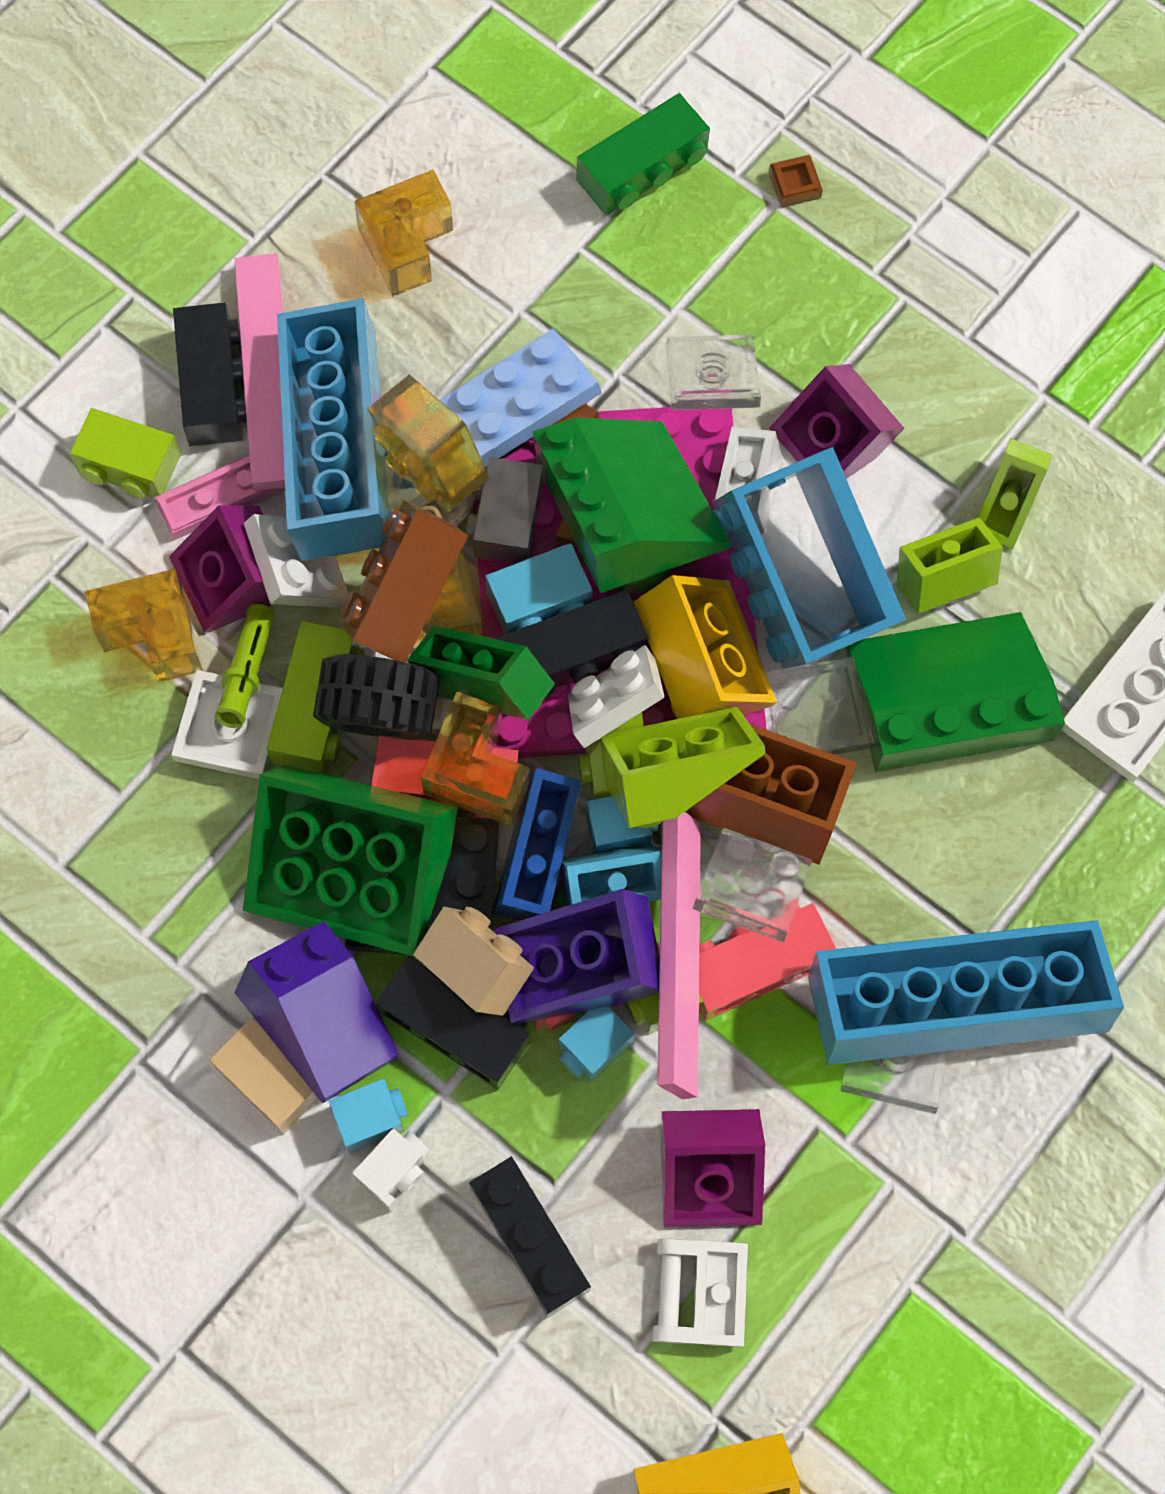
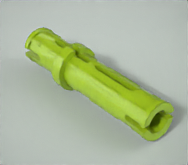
[215,604,275,728]

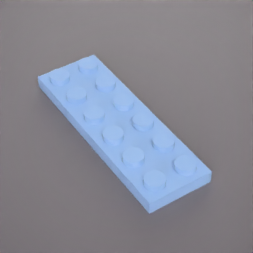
[383,328,602,512]

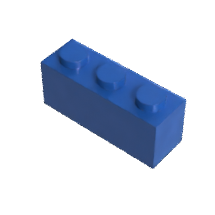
[492,768,581,921]

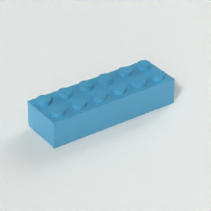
[277,298,389,561]
[808,920,1124,1065]

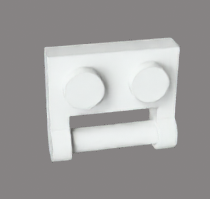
[652,1238,748,1348]

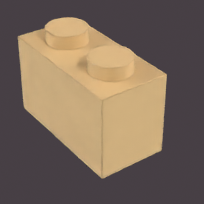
[413,907,534,1016]
[209,1018,318,1134]

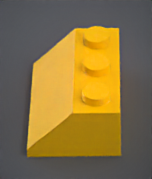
[633,575,777,719]
[633,1433,801,1494]

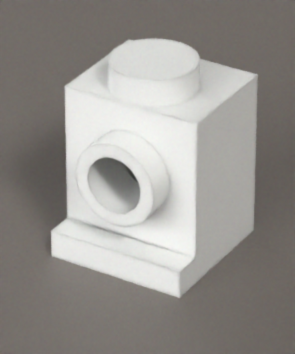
[352,1128,430,1212]

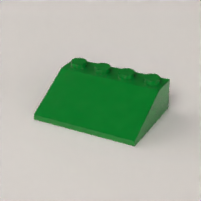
[532,417,731,593]
[845,612,1065,772]
[243,765,458,957]

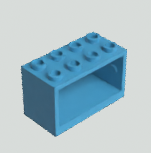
[712,447,906,669]

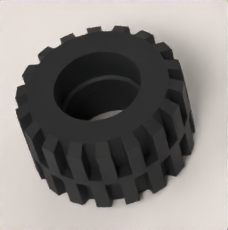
[313,654,440,740]

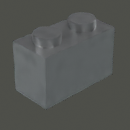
[466,457,543,564]

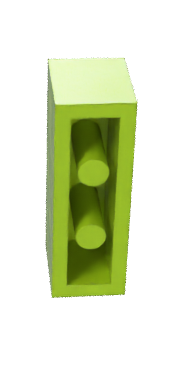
[266,620,364,774]

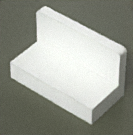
[715,427,782,534]

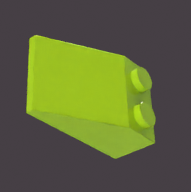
[600,706,765,828]

